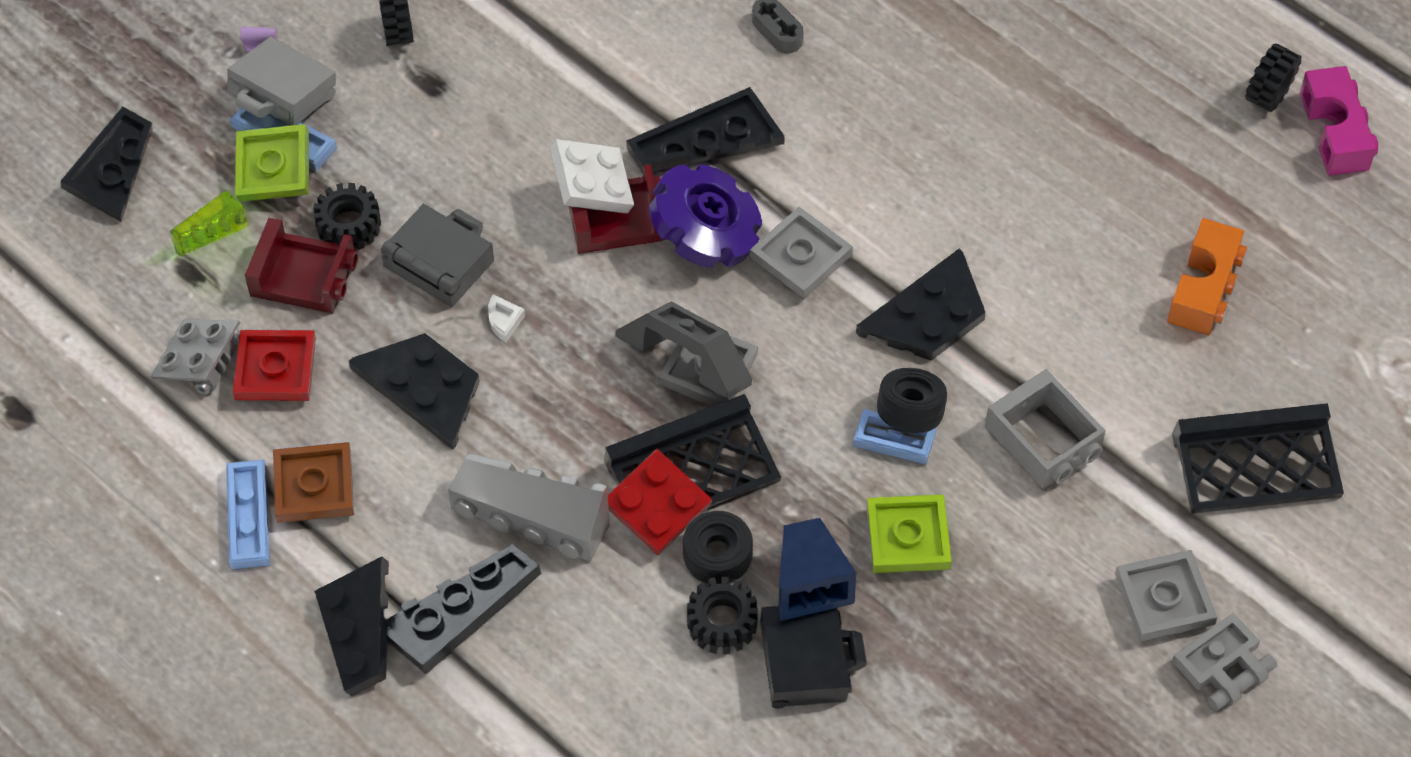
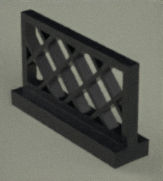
[604,394,781,510]
[1172,403,1344,514]

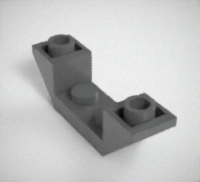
[615,301,752,398]

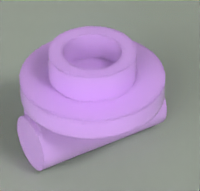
[240,27,278,53]

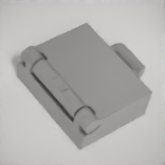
[227,36,336,126]

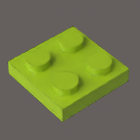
[235,124,309,202]
[866,494,952,573]

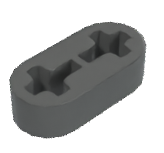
[752,0,804,53]

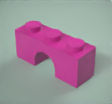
[1299,66,1378,176]

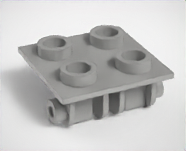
[150,319,240,395]

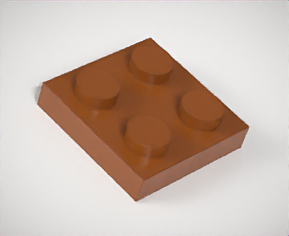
[273,442,354,523]

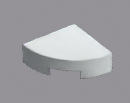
[488,295,525,343]

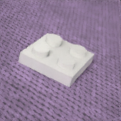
[550,139,634,213]

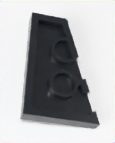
[60,106,153,222]
[315,556,389,696]

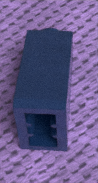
[778,517,856,621]

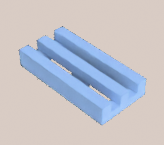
[853,409,937,465]

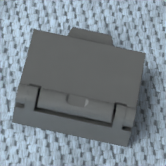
[381,203,494,307]

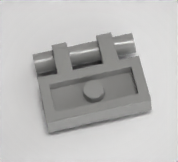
[1172,613,1277,711]

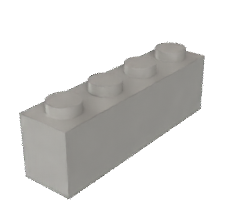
[448,453,610,562]

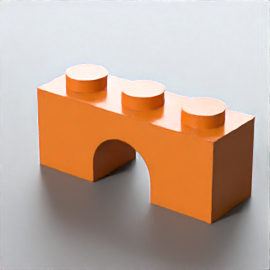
[1167,218,1247,336]

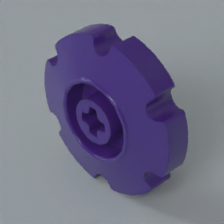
[649,164,762,268]

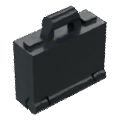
[760,606,867,709]

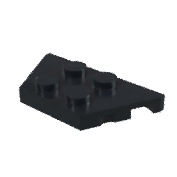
[856,249,986,361]
[348,333,480,449]

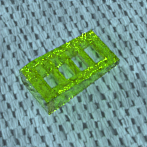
[170,190,248,256]

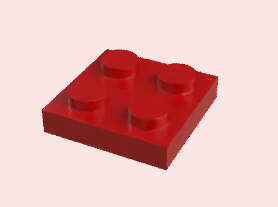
[232,330,316,401]
[608,449,713,556]

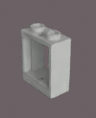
[985,369,1106,490]

